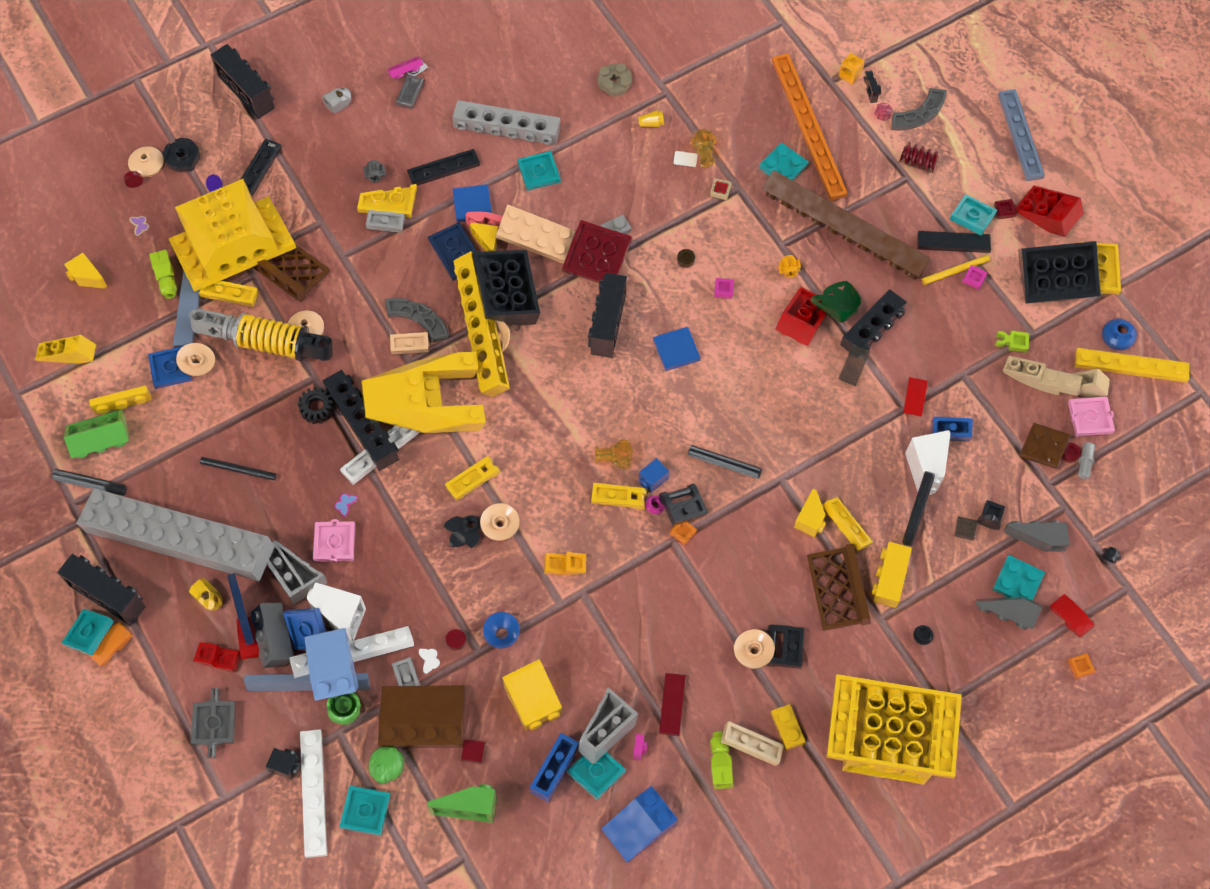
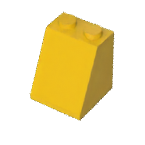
[502,659,562,731]

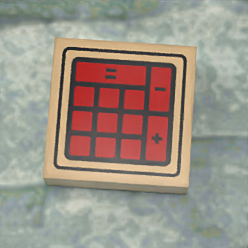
[710,178,732,200]

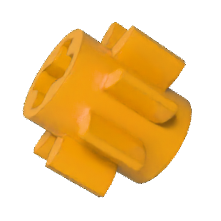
[778,255,801,278]

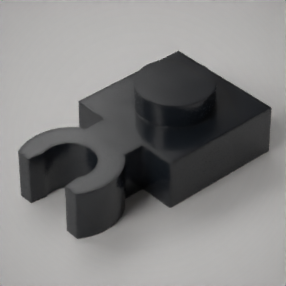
[863,70,881,103]

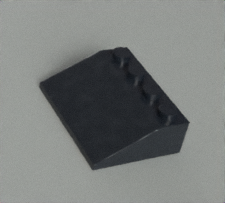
[1018,241,1101,303]
[473,250,540,325]

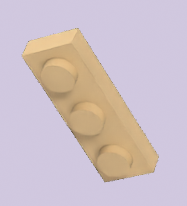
[721,721,784,766]

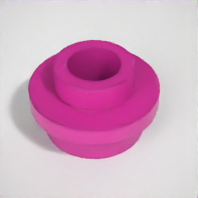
[646,495,664,515]

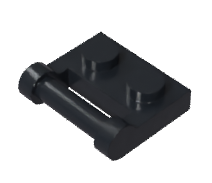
[659,483,708,526]
[766,624,804,669]

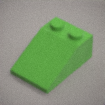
[427,784,497,823]

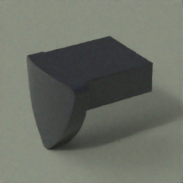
[977,500,1005,530]

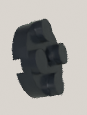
[163,138,200,172]

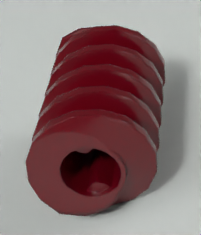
[899,142,938,173]

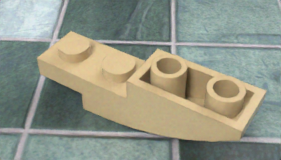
[1003,356,1083,396]

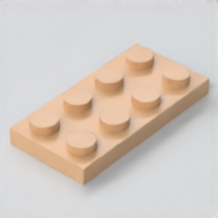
[495,204,575,264]

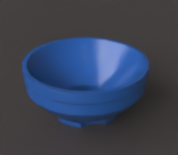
[1102,318,1137,351]
[483,612,520,649]

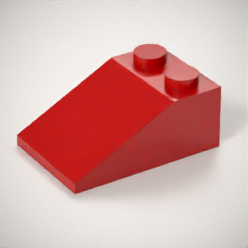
[775,286,827,346]

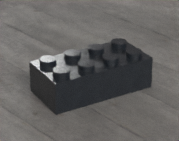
[210,44,275,119]
[588,272,627,358]
[57,553,146,626]

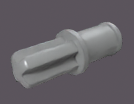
[1078,442,1096,480]

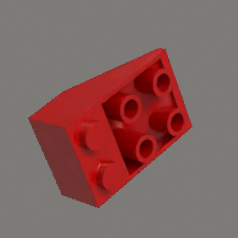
[1015,185,1084,237]

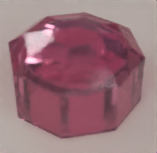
[874,102,893,121]

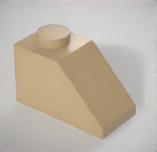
[1072,369,1110,398]

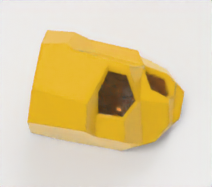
[189,578,222,611]

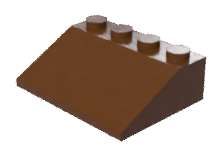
[378,685,464,749]

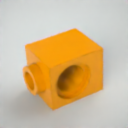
[838,52,865,85]

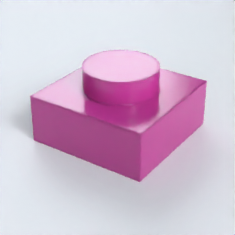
[962,265,988,290]
[714,278,734,299]
[633,734,648,760]

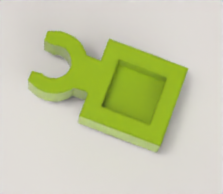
[995,331,1029,353]

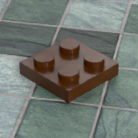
[1020,423,1071,469]

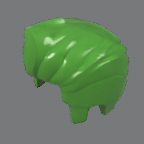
[327,692,361,725]
[368,747,405,784]

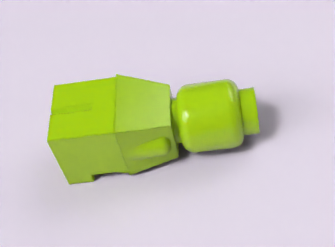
[149,249,177,299]
[710,731,734,789]

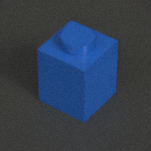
[639,458,669,493]

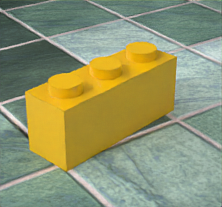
[871,542,912,608]

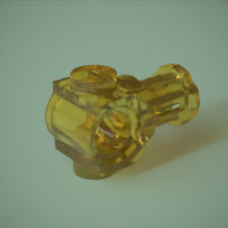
[690,129,716,167]
[595,440,633,469]

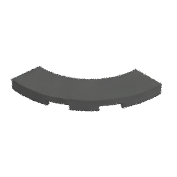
[891,88,947,131]
[385,298,450,343]

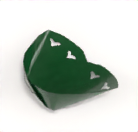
[811,281,861,323]

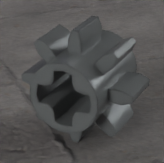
[363,160,386,183]

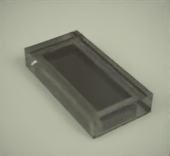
[838,344,871,386]

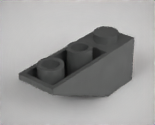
[1003,520,1070,552]
[975,596,1042,630]

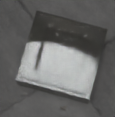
[954,516,977,541]

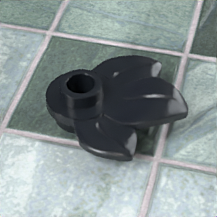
[443,515,480,548]

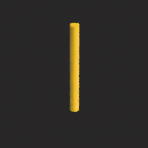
[922,255,990,285]

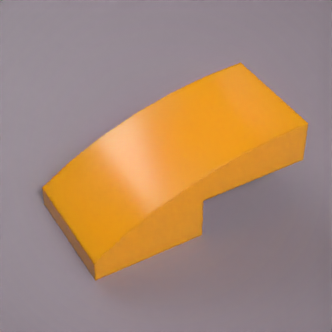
[544,552,586,575]

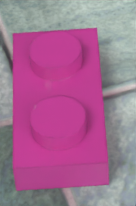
[386,56,423,79]

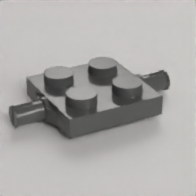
[191,688,236,759]

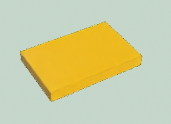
[1097,243,1121,294]

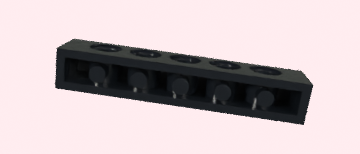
[322,369,399,471]

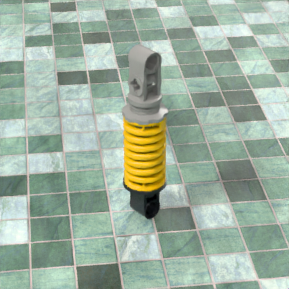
[189,308,333,361]

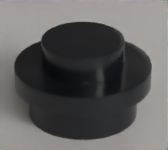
[1101,547,1122,564]
[913,625,934,645]

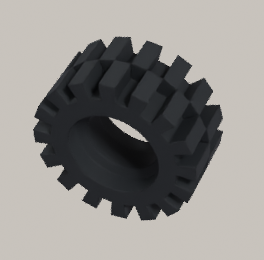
[298,387,334,424]

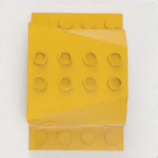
[169,179,296,292]
[826,674,962,785]

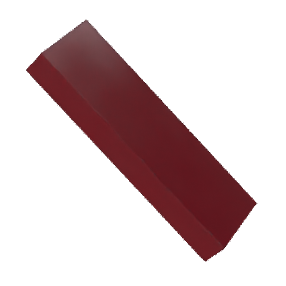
[659,673,686,737]

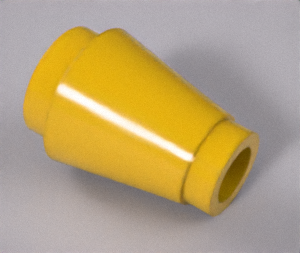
[638,110,664,127]

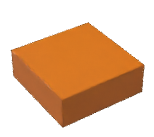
[669,522,697,546]
[1067,653,1096,679]

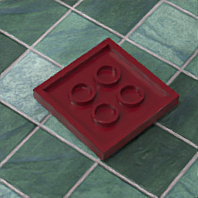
[562,220,632,283]

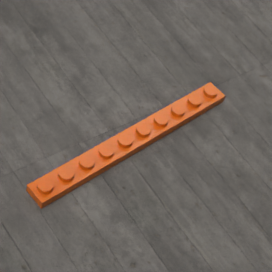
[772,53,848,201]

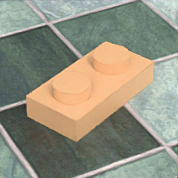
[390,332,429,355]

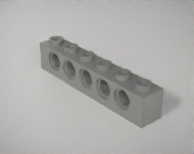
[452,100,560,145]

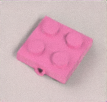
[1068,397,1115,437]
[313,519,355,562]

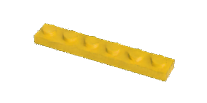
[1074,348,1189,383]

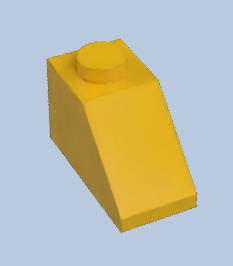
[64,253,107,288]
[794,489,826,538]

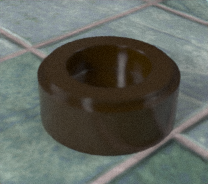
[677,249,695,268]

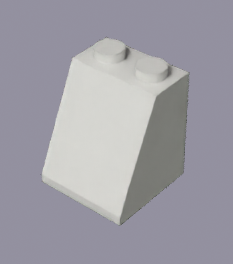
[905,430,950,495]
[307,582,366,642]

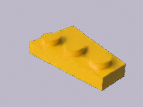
[357,184,417,218]

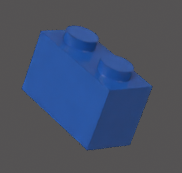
[930,417,973,442]

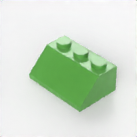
[63,409,129,458]

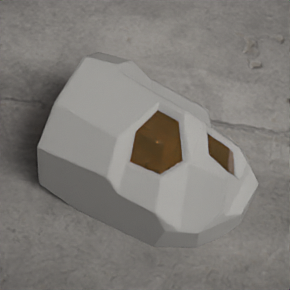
[322,87,351,113]

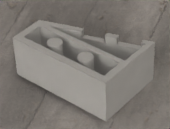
[267,540,328,605]
[578,687,638,764]

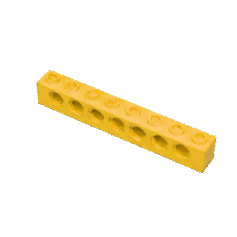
[454,251,510,397]

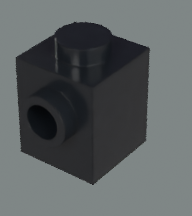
[266,748,301,780]

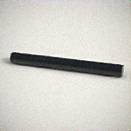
[200,457,276,481]

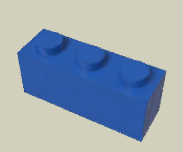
[530,733,579,803]

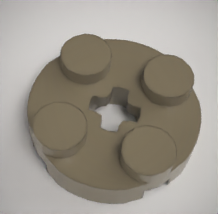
[598,63,632,96]

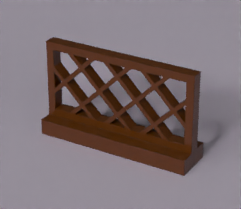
[252,245,330,303]
[807,543,871,631]

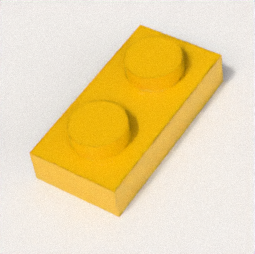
[770,704,805,751]

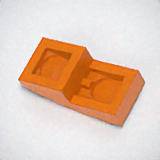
[89,622,133,666]

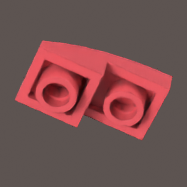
[465,212,503,228]

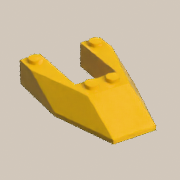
[362,352,486,433]

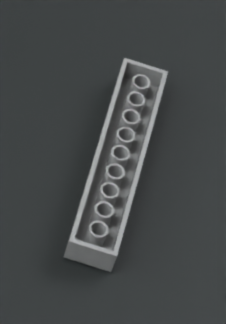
[76,489,275,581]

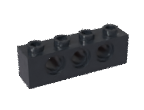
[840,289,907,358]

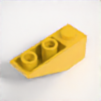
[35,335,96,364]

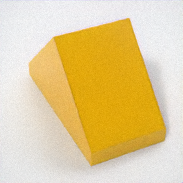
[470,223,498,251]

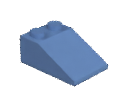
[304,628,359,701]

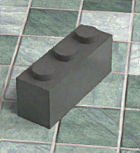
[251,603,293,668]

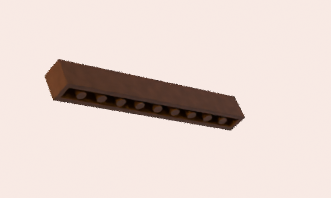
[762,170,931,279]

